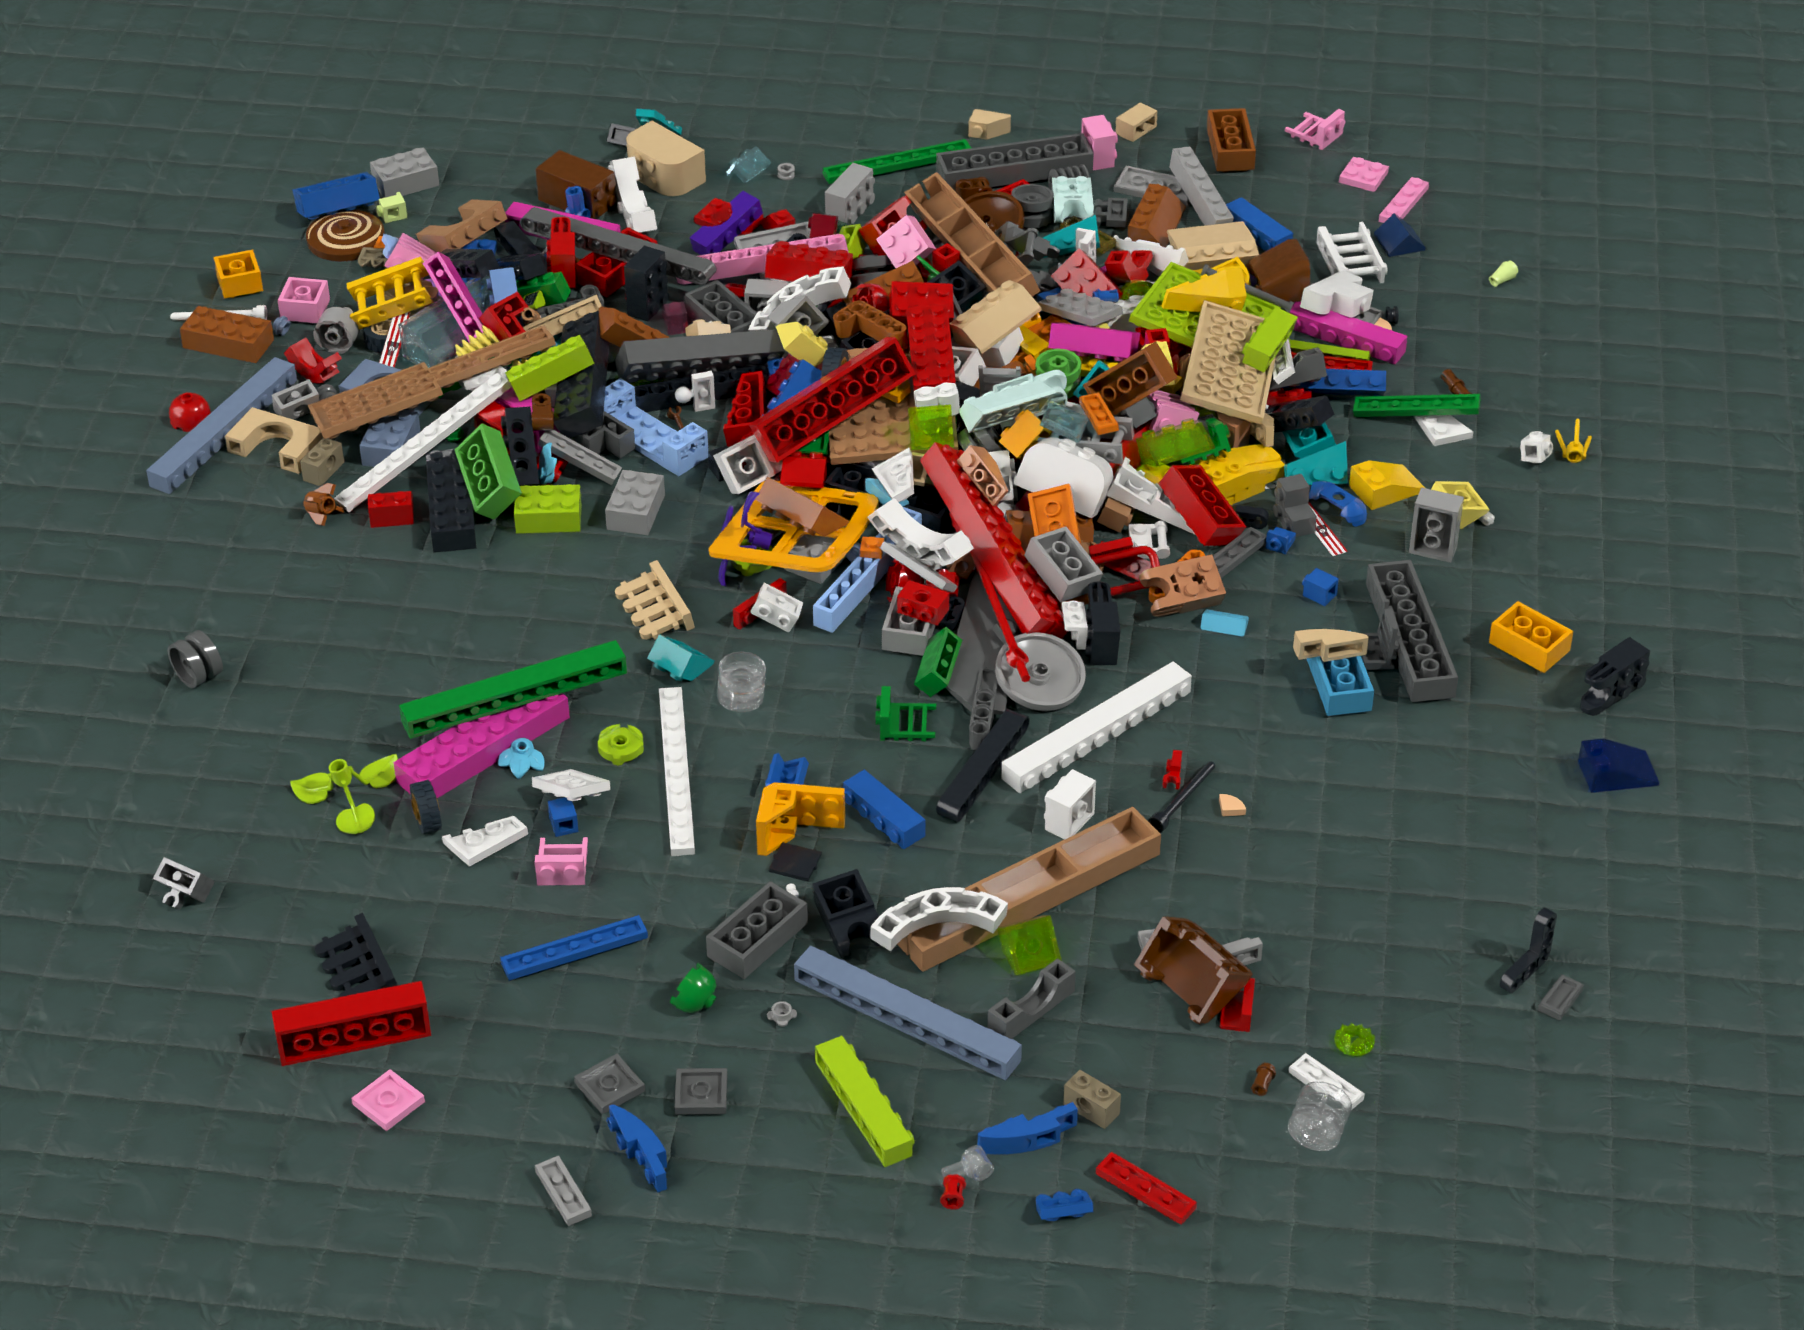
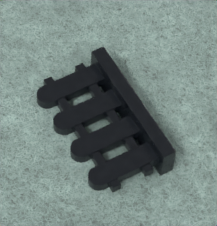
[315,912,398,997]

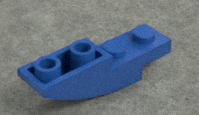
[977,1102,1078,1154]
[607,1104,667,1193]

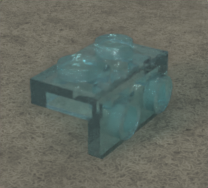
[726,146,772,183]

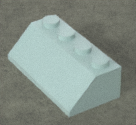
[959,380,1056,433]

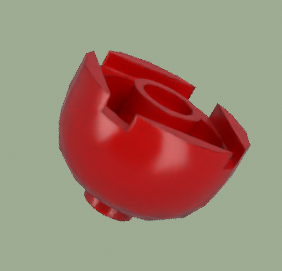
[852,283,889,312]
[169,392,211,432]
[886,559,924,602]

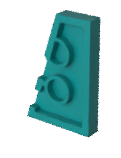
[636,109,682,135]
[1042,215,1100,258]
[1284,441,1348,485]

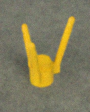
[1555,419,1592,463]

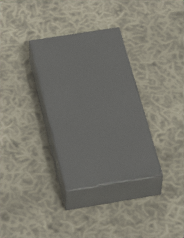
[1538,974,1584,1021]

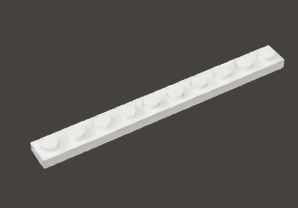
[334,373,512,513]
[659,687,695,856]

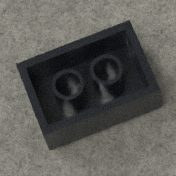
[624,245,669,322]

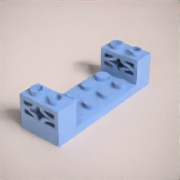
[604,378,708,476]

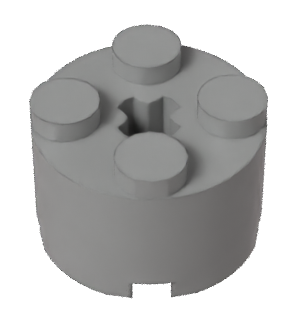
[313,307,360,354]

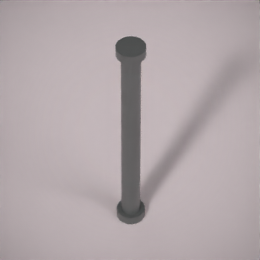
[1201,264,1294,313]

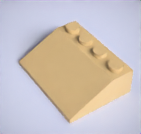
[1167,221,1259,270]

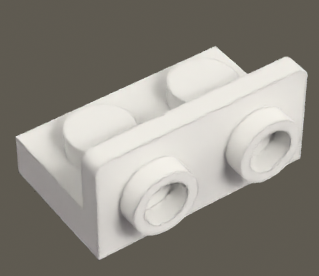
[1076,228,1096,263]
[751,583,803,632]
[1062,601,1088,650]

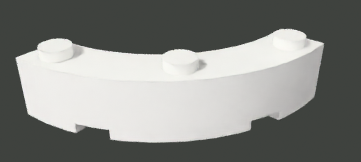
[608,157,657,232]
[748,267,851,331]
[867,498,974,566]
[870,887,1008,951]

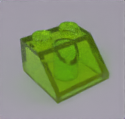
[908,404,954,451]
[997,915,1062,975]

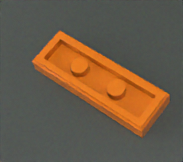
[1079,392,1119,435]

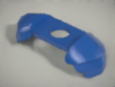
[1309,481,1367,527]

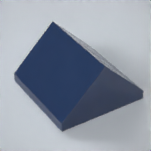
[1374,213,1426,257]

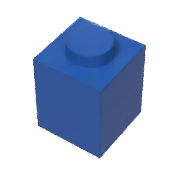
[1302,568,1339,606]
[548,797,579,837]

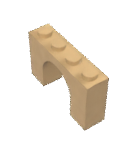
[225,407,323,474]

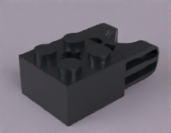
[1085,581,1121,665]
[1580,637,1650,716]
[812,869,880,958]

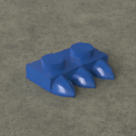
[1036,1189,1093,1221]

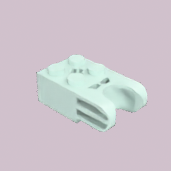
[1052,176,1094,223]
[993,370,1067,428]

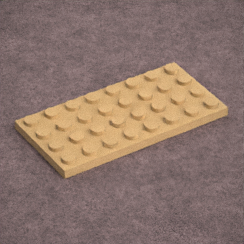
[1180,300,1276,424]

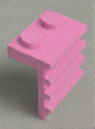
[1285,109,1345,150]
[384,233,437,280]
[1146,390,1199,440]
[535,837,588,885]

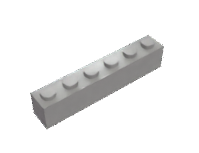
[1169,147,1234,226]

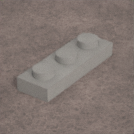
[535,1156,592,1226]

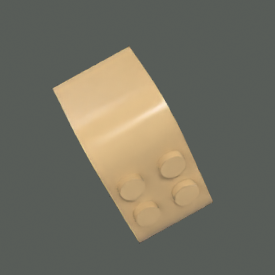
[626,121,706,196]

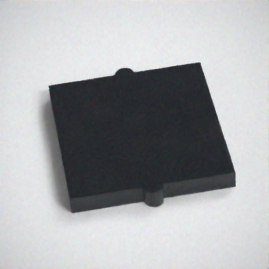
[769,842,822,882]

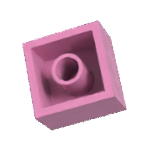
[1081,115,1118,170]
[876,215,936,268]
[278,277,330,323]

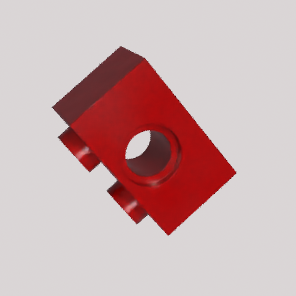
[897,580,949,626]

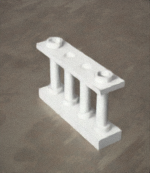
[1316,222,1388,283]

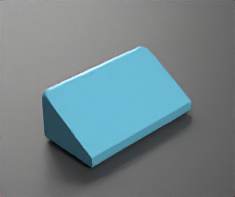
[865,478,909,507]
[1201,609,1249,636]

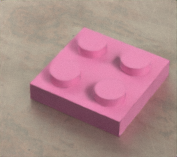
[1339,157,1389,192]
[352,1070,425,1131]

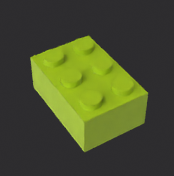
[514,484,582,534]

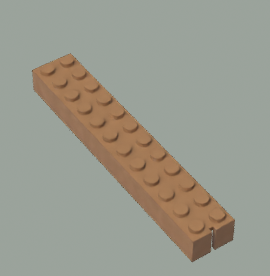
[904,172,1040,297]
[898,807,1161,972]

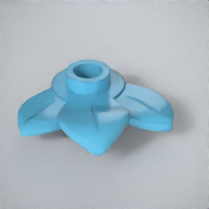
[538,442,557,485]
[498,738,545,779]

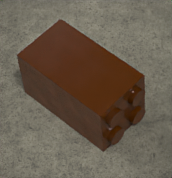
[536,150,617,220]

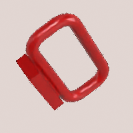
[1088,537,1160,596]

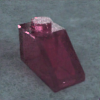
[661,302,688,335]

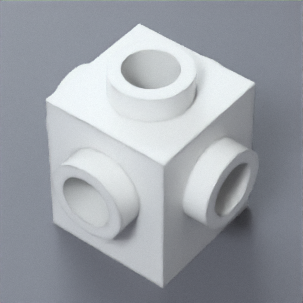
[1520,431,1553,463]

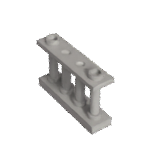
[1038,412,1134,464]

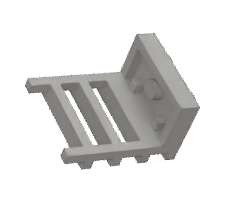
[978,365,1021,397]

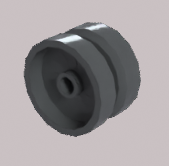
[1011,184,1054,228]
[850,254,892,287]
[957,426,1008,452]
[167,630,223,688]

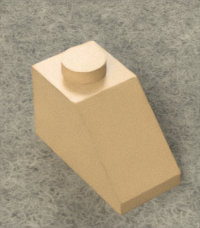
[969,109,1011,140]

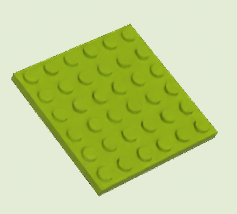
[1129,262,1281,348]

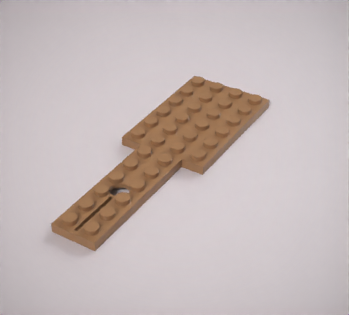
[308,325,556,439]

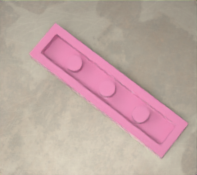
[1379,177,1429,223]

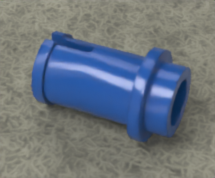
[1092,289,1119,302]

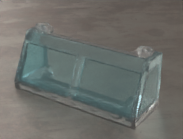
[398,274,492,368]

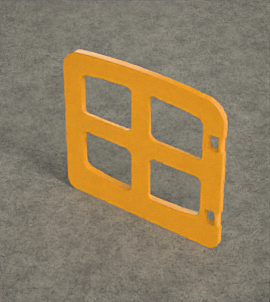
[709,480,879,572]

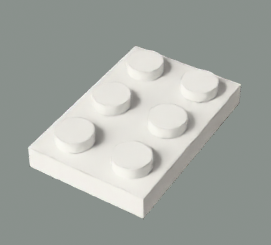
[532,769,610,801]

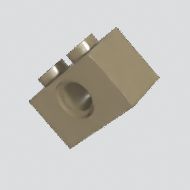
[300,438,344,486]
[1064,1070,1121,1129]

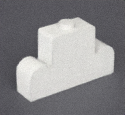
[1300,270,1374,318]

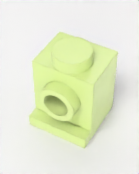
[376,192,407,223]

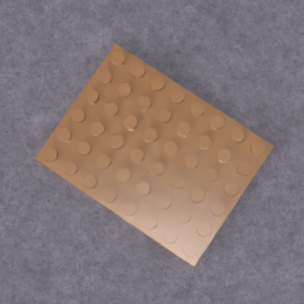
[829,345,958,465]

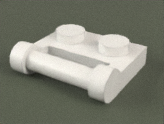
[1128,521,1170,559]

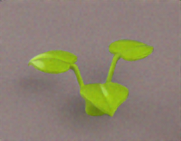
[290,754,398,834]

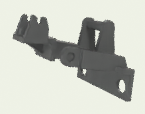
[984,221,1062,297]

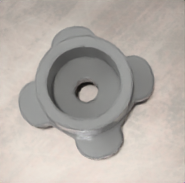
[767,1001,797,1027]

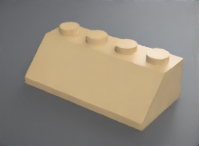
[949,280,1042,354]

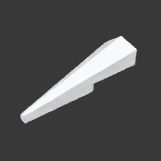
[1111,235,1189,276]
[1106,457,1195,534]

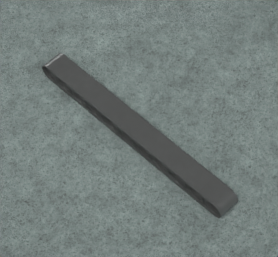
[520,207,717,285]

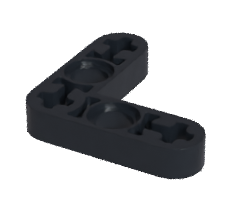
[1500,907,1557,993]

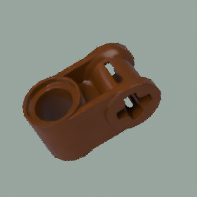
[956,177,993,200]
[531,393,554,431]

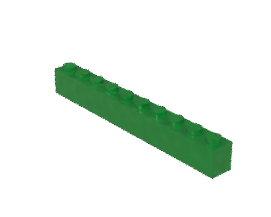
[399,640,627,739]

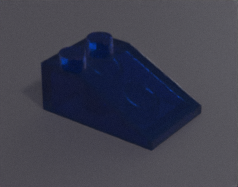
[1578,738,1660,793]

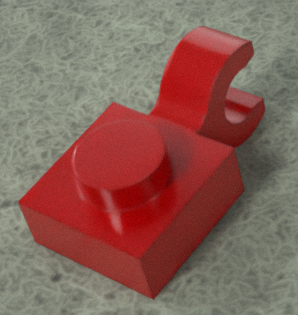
[1162,750,1182,790]

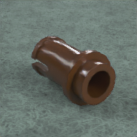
[1251,1063,1276,1096]

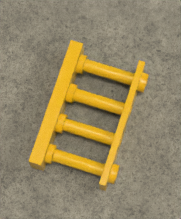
[347,256,433,330]

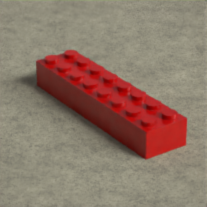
[749,337,915,463]

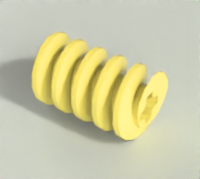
[455,325,499,357]

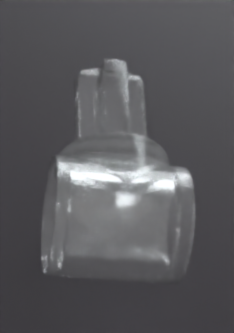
[941,1145,994,1181]

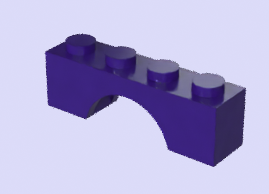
[690,191,763,255]

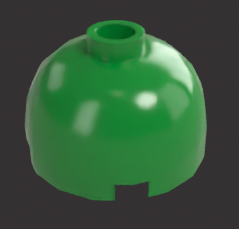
[669,963,717,1013]

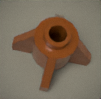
[304,483,345,526]

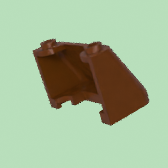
[1245,239,1310,302]
[1134,916,1253,1025]

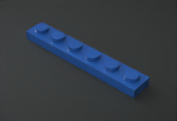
[500,915,648,981]

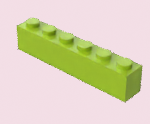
[815,1036,915,1167]

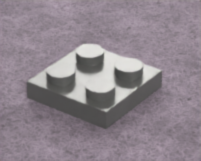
[574,1054,645,1115]
[675,1068,728,1114]

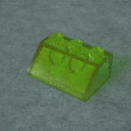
[1136,418,1215,467]

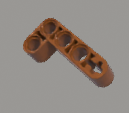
[833,301,910,350]

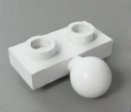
[675,371,715,412]

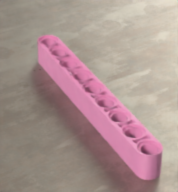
[676,234,849,284]

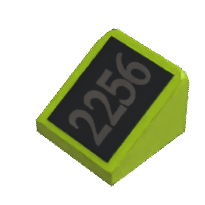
[523,290,546,310]

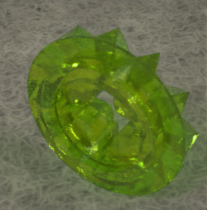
[1334,1022,1375,1056]

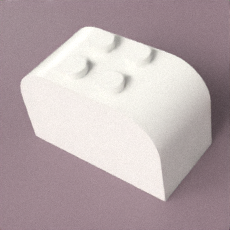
[1013,437,1113,518]

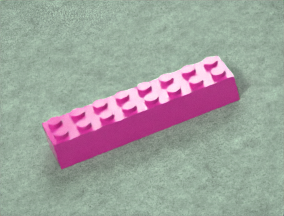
[393,693,570,798]

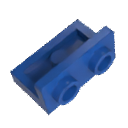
[765,753,809,786]

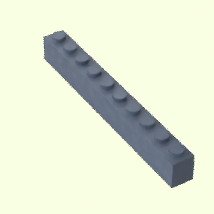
[146,357,297,494]
[794,945,1022,1081]

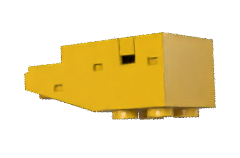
[1190,444,1285,505]

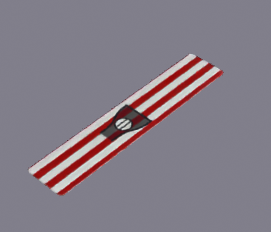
[379,312,410,368]
[1308,501,1347,556]

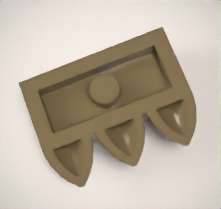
[358,247,388,269]

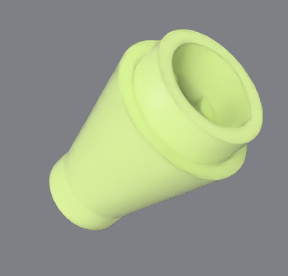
[1489,261,1518,287]

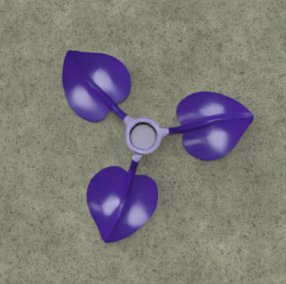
[718,491,773,587]

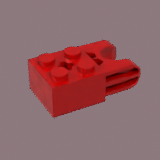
[858,195,928,256]
[547,217,575,288]

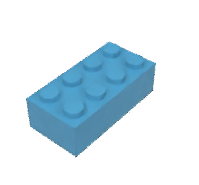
[1307,630,1374,716]

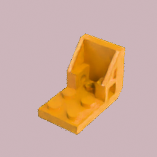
[756,782,845,856]

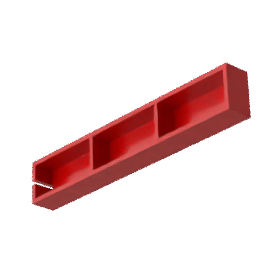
[920,442,1068,639]

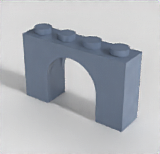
[339,359,432,415]

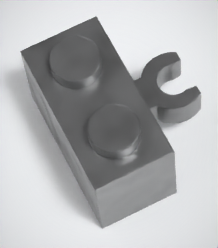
[153,857,215,910]

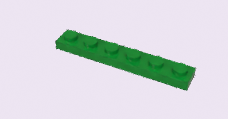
[1353,394,1481,417]

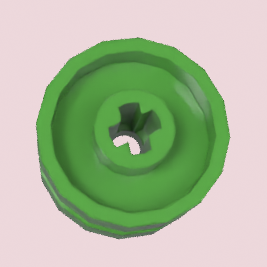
[1035,349,1081,399]

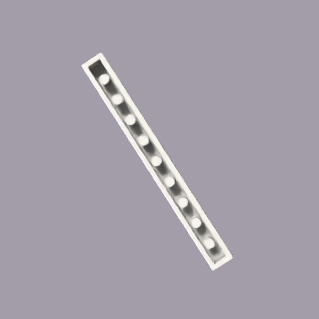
[1001,662,1192,794]

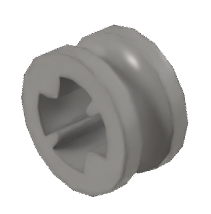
[778,163,795,180]

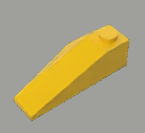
[1161,265,1247,312]

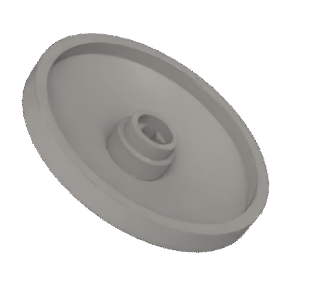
[995,632,1086,711]

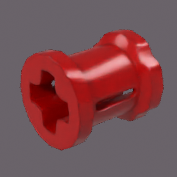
[940,1174,966,1210]

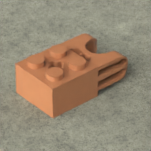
[1139,554,1226,617]

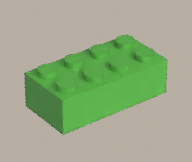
[455,423,522,520]

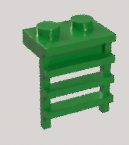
[1172,418,1231,465]
[876,686,936,741]

